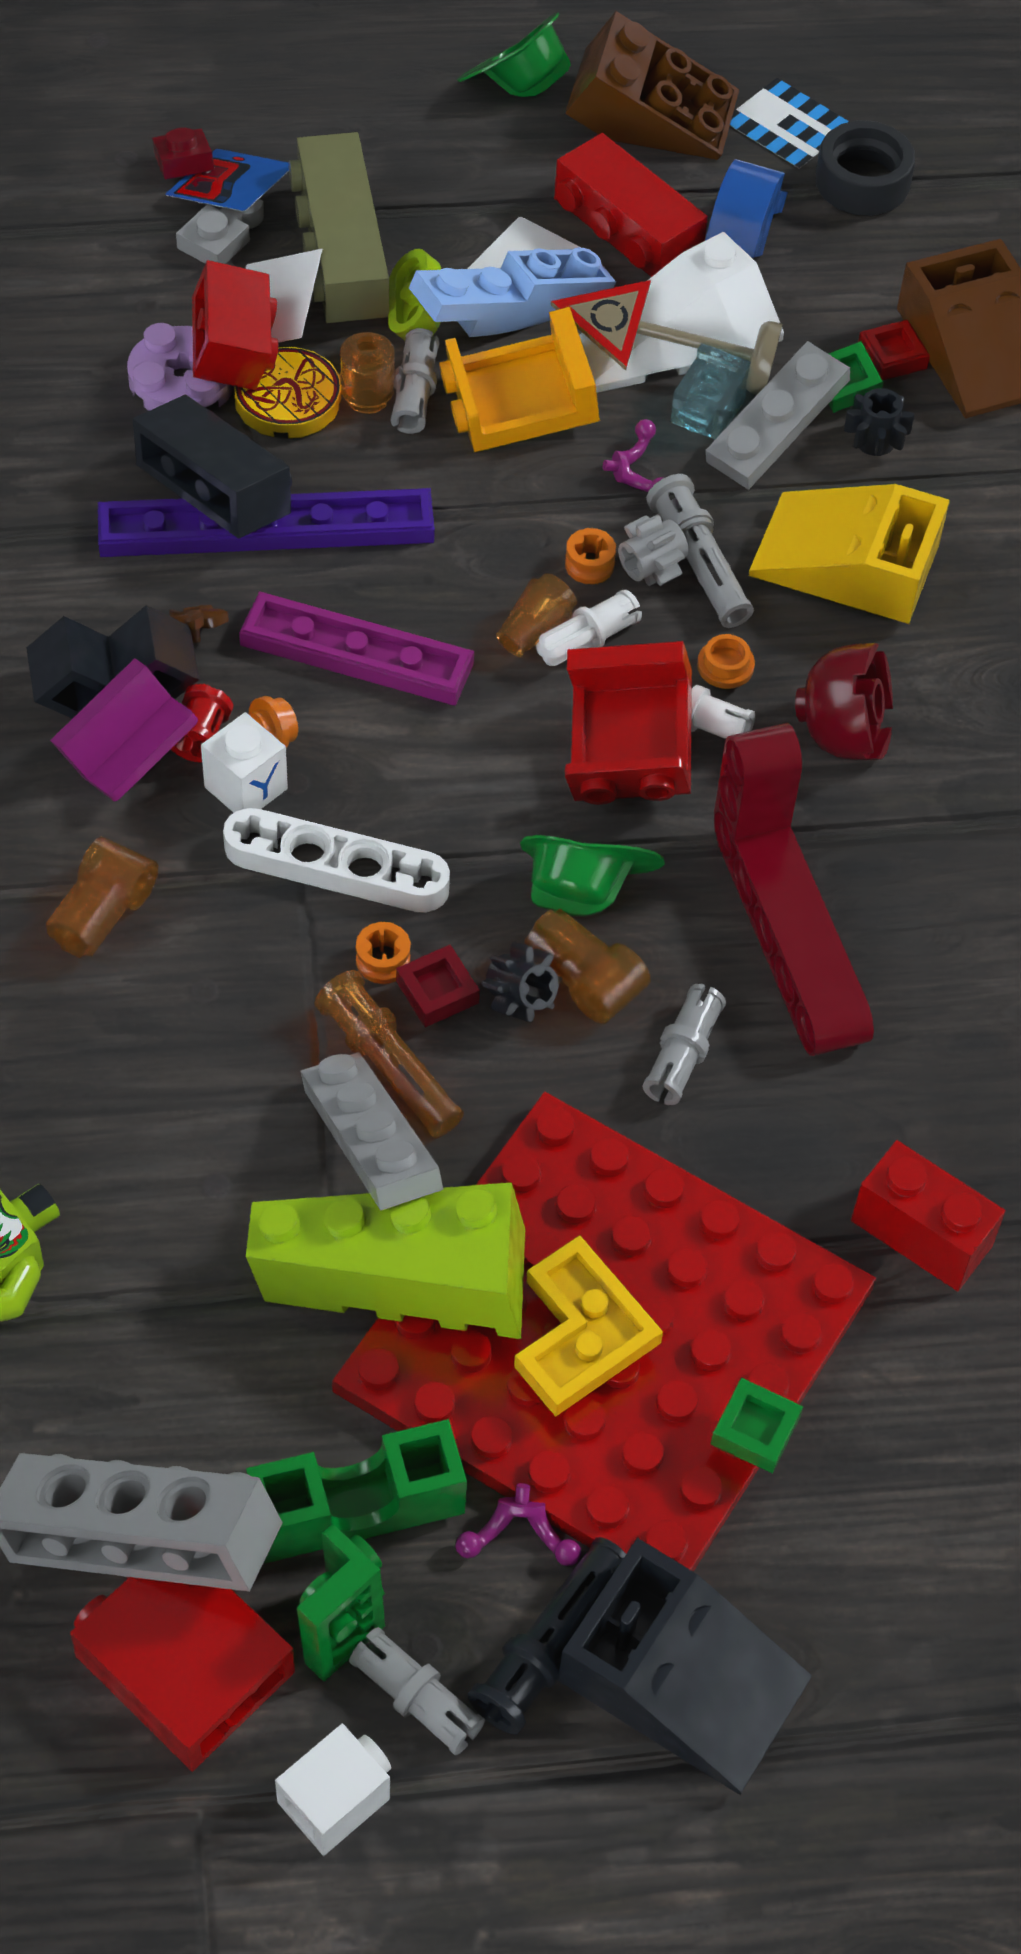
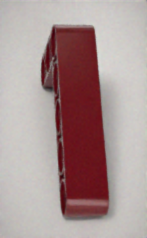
[713,723,874,1056]

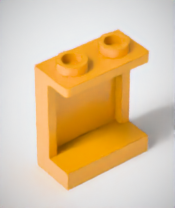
[439,307,600,452]

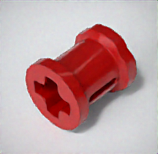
[171,684,234,762]

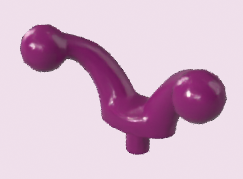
[603,419,663,492]
[455,1483,582,1567]

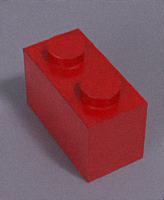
[192,260,278,390]
[851,1140,1006,1292]

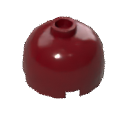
[795,643,893,760]

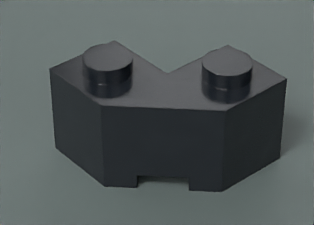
[26,605,200,719]

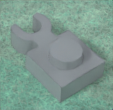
[176,199,264,264]

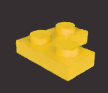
[514,1235,663,1417]

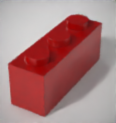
[554,133,708,277]

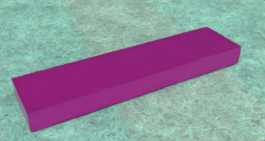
[239,591,474,706]

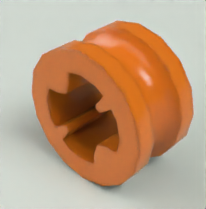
[565,528,616,584]
[356,922,411,984]

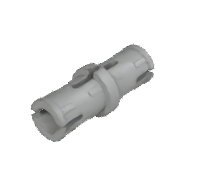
[391,328,439,434]
[642,984,726,1105]
[349,1627,485,1755]

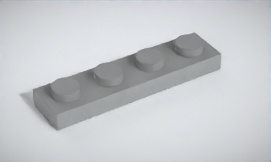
[300,1052,443,1211]

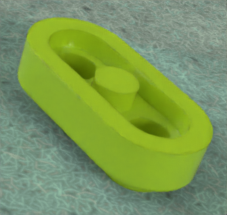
[388,249,441,341]

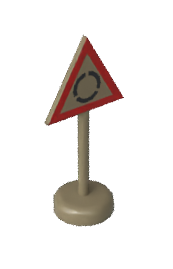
[551,280,783,395]

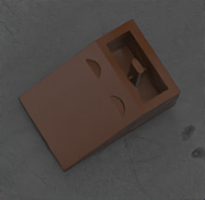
[565,11,740,160]
[897,238,1021,419]

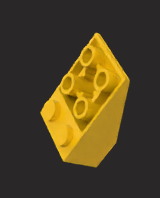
[748,484,950,624]

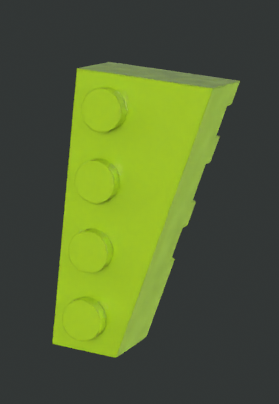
[246,1182,525,1339]

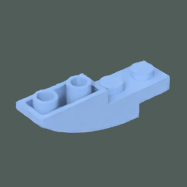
[409,247,616,337]

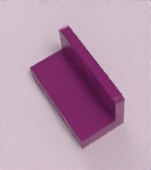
[50,658,198,802]

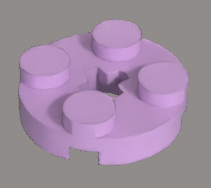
[127,323,234,411]

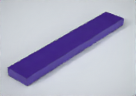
[98,488,435,557]

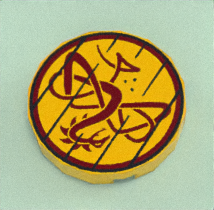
[234,347,341,438]

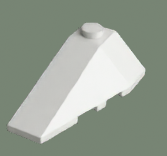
[579,232,784,393]

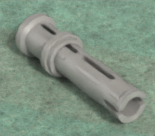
[646,474,754,628]

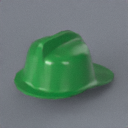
[457,12,571,97]
[520,835,665,917]

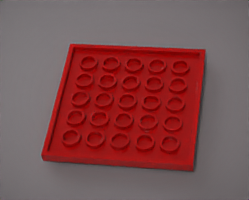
[332,1092,876,1572]

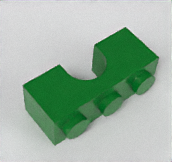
[246,1419,467,1564]

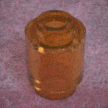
[340,332,395,414]

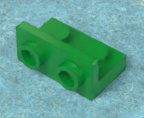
[297,1524,385,1682]

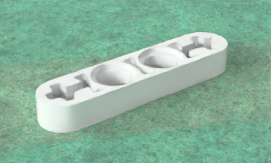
[223,808,450,913]

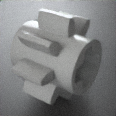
[618,514,688,586]

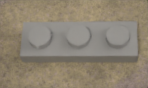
[705,341,850,490]

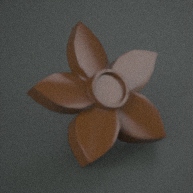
[169,605,229,643]

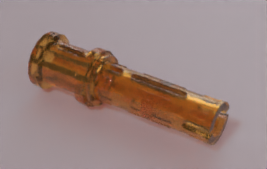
[314,970,464,1138]

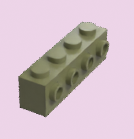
[289,132,389,323]

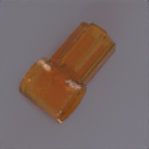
[46,836,159,958]
[525,909,651,1024]

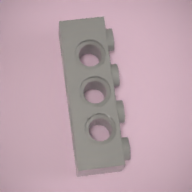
[0,1453,283,1592]

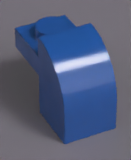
[705,159,788,258]

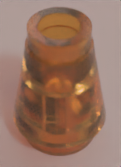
[496,573,577,657]

